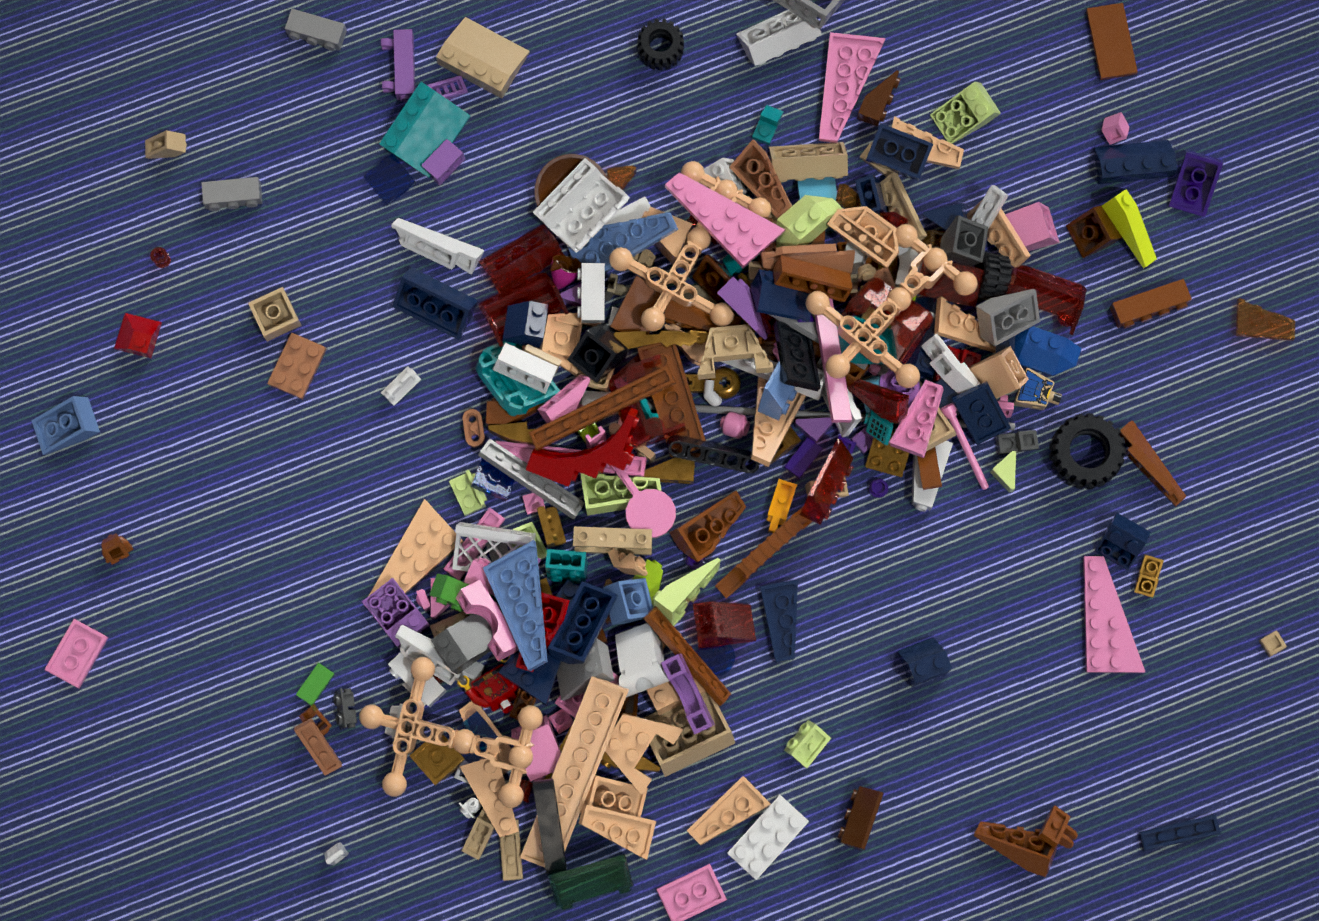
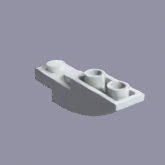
[921,334,980,394]

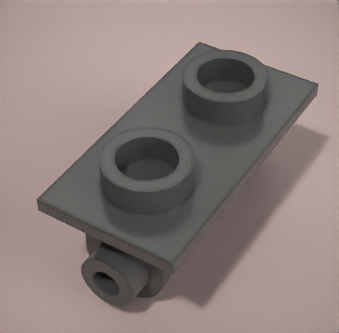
[333,688,357,730]

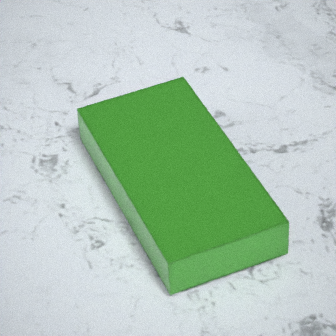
[296,663,335,706]

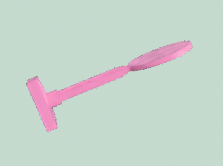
[585,426,676,538]

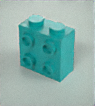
[545,549,588,584]

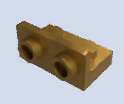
[537,506,566,548]

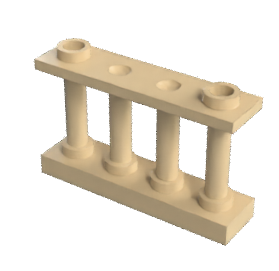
[573,527,652,556]

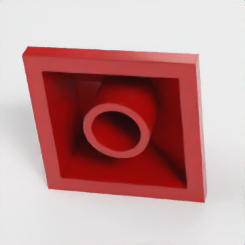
[114,313,162,358]

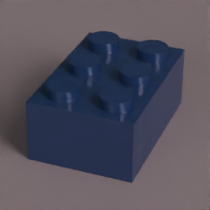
[866,123,933,181]

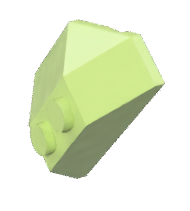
[776,195,842,248]

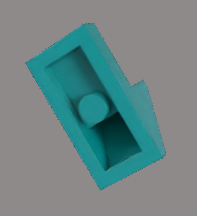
[752,105,784,145]

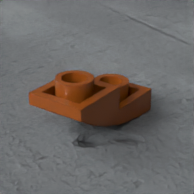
[917,447,942,490]

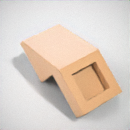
[608,548,648,576]

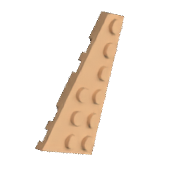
[751,377,806,467]

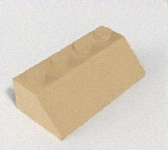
[769,142,848,182]

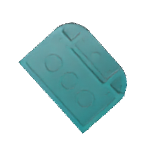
[475,341,560,416]

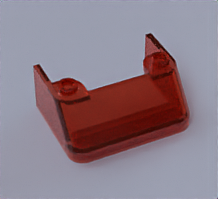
[1006,264,1087,335]
[478,273,569,347]
[842,277,933,364]
[609,354,686,448]

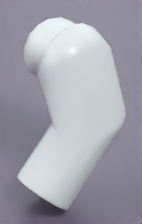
[703,380,722,407]

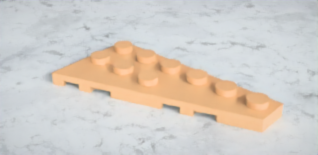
[364,499,463,607]

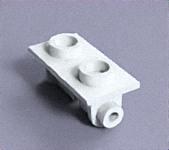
[381,366,421,406]
[459,798,481,819]

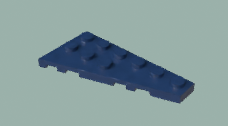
[499,580,579,706]

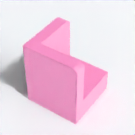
[1101,112,1129,145]

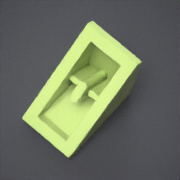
[990,451,1016,492]

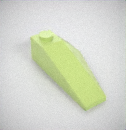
[653,558,720,626]

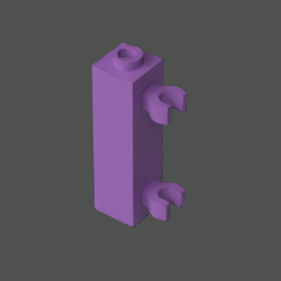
[381,29,415,102]

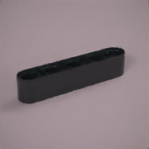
[666,435,760,473]
[533,778,567,876]

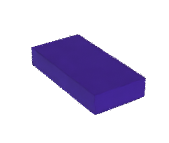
[784,437,823,479]

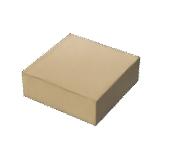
[1259,630,1287,657]

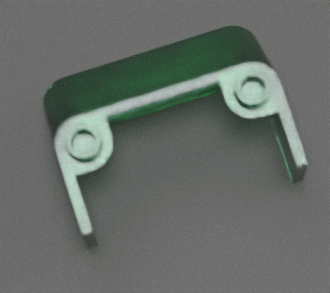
[548,854,634,910]

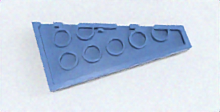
[567,212,678,274]
[483,540,548,671]

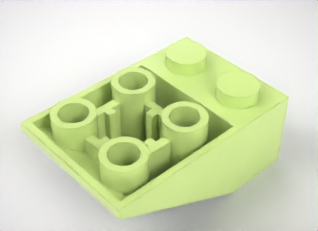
[930,82,1001,144]

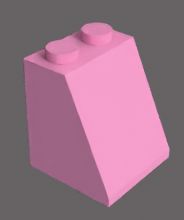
[1005,202,1060,251]
[511,715,562,782]

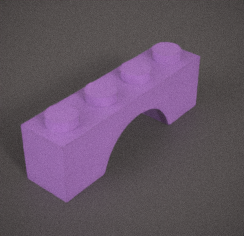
[661,654,715,735]

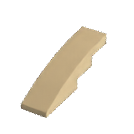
[462,780,508,860]

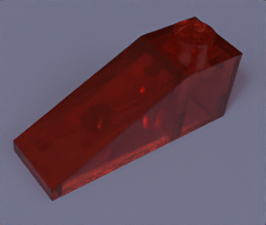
[849,379,909,423]

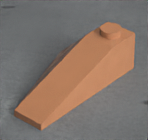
[729,140,792,219]

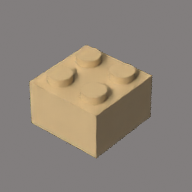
[248,287,302,342]

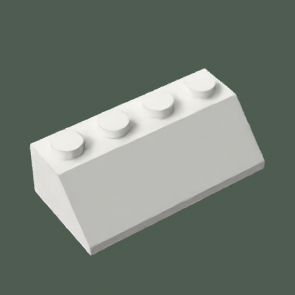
[736,10,822,66]

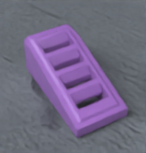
[427,75,468,100]

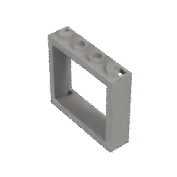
[773,0,845,29]

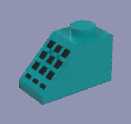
[863,407,894,445]

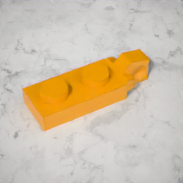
[767,479,797,533]

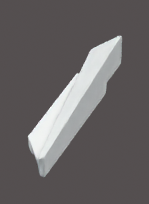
[391,218,484,274]
[395,625,485,686]

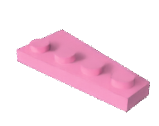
[889,380,944,458]

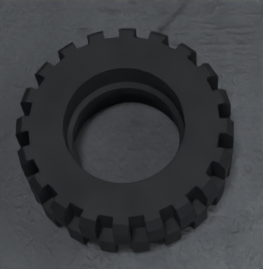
[1049,413,1126,490]

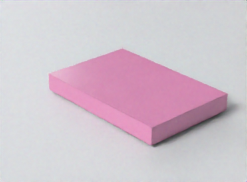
[44,619,109,689]
[656,864,727,921]

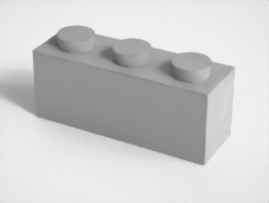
[285,9,347,51]
[202,177,263,211]

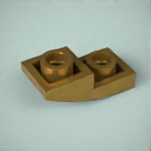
[1134,554,1164,598]

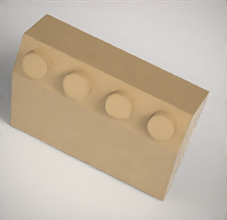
[436,17,530,98]
[644,692,735,777]

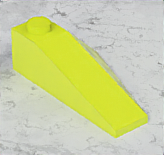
[1102,189,1157,269]

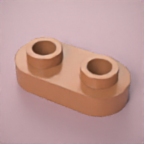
[463,409,485,448]

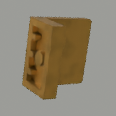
[865,430,909,477]

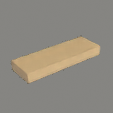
[500,820,523,881]

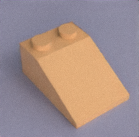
[646,674,706,716]
[580,775,648,817]

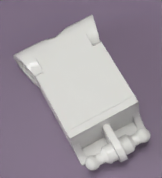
[615,623,669,697]

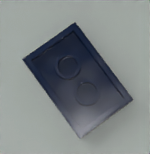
[952,381,1011,445]

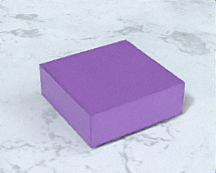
[851,427,873,454]

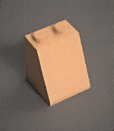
[642,206,692,265]
[969,346,1029,399]

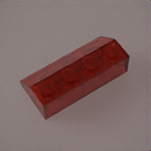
[479,224,564,294]
[800,438,854,525]

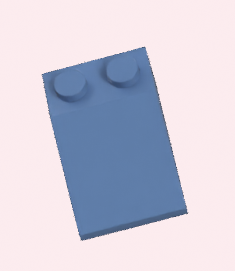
[31,396,100,455]

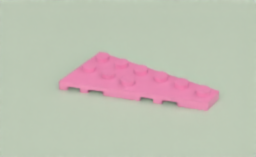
[819,32,886,143]
[665,173,785,268]
[1083,556,1145,673]

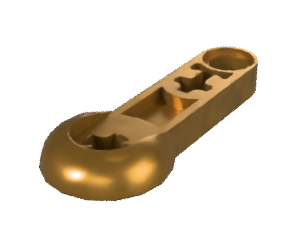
[685,367,741,399]

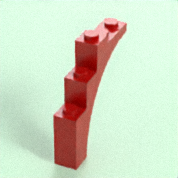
[526,408,640,487]

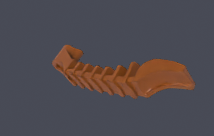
[715,500,823,599]

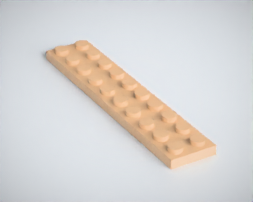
[520,676,629,868]

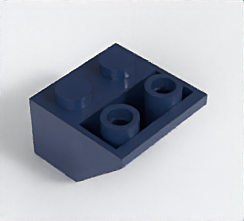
[1095,513,1151,570]

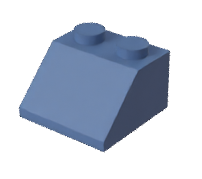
[758,361,797,421]
[603,578,653,625]

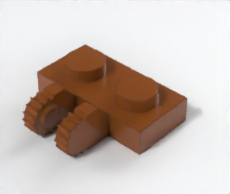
[1038,806,1078,849]

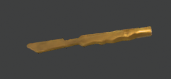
[614,330,709,349]

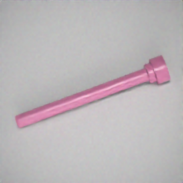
[940,403,989,490]

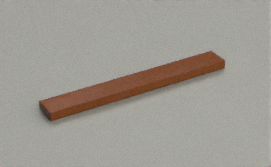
[529,365,676,450]

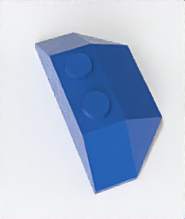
[1015,326,1082,376]

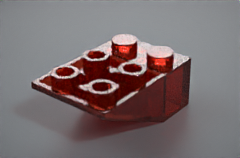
[693,601,756,649]

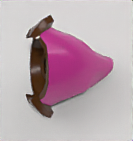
[550,255,582,290]

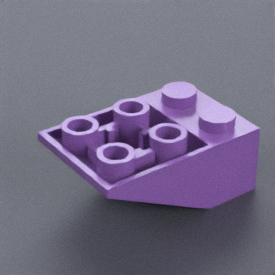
[362,578,430,649]

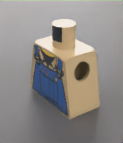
[1014,368,1062,410]

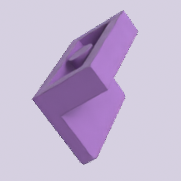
[422,139,465,185]

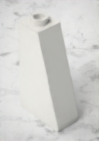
[912,441,953,512]

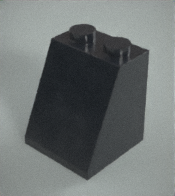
[567,322,631,383]

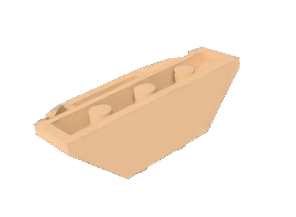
[827,206,899,268]

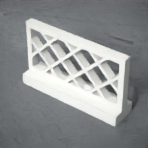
[452,522,536,572]

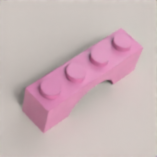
[456,580,518,661]

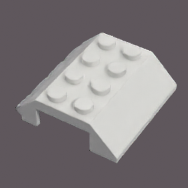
[533,158,630,253]

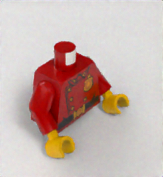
[457,655,518,713]

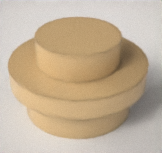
[857,264,876,281]

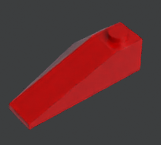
[516,592,570,672]

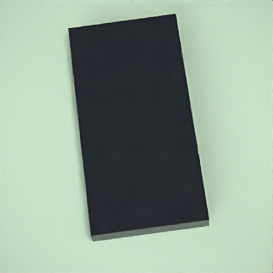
[773,320,821,392]

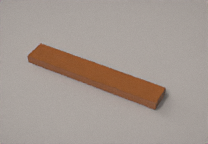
[644,606,731,706]

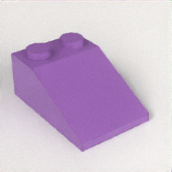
[717,277,767,340]

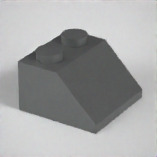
[940,215,988,267]

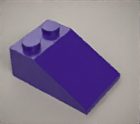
[1169,150,1223,217]

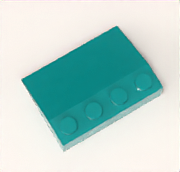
[379,82,471,178]

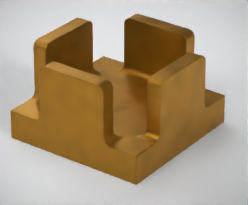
[410,734,465,786]

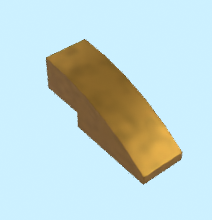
[488,422,549,446]

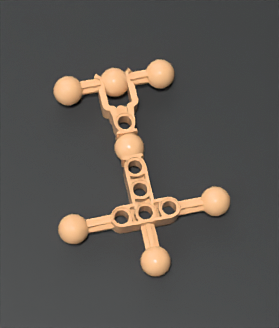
[609,161,771,331]
[805,224,978,388]
[359,657,543,808]

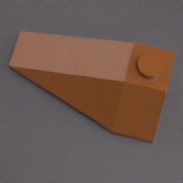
[669,491,746,562]
[974,821,1059,877]

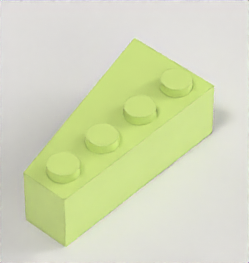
[580,473,662,516]

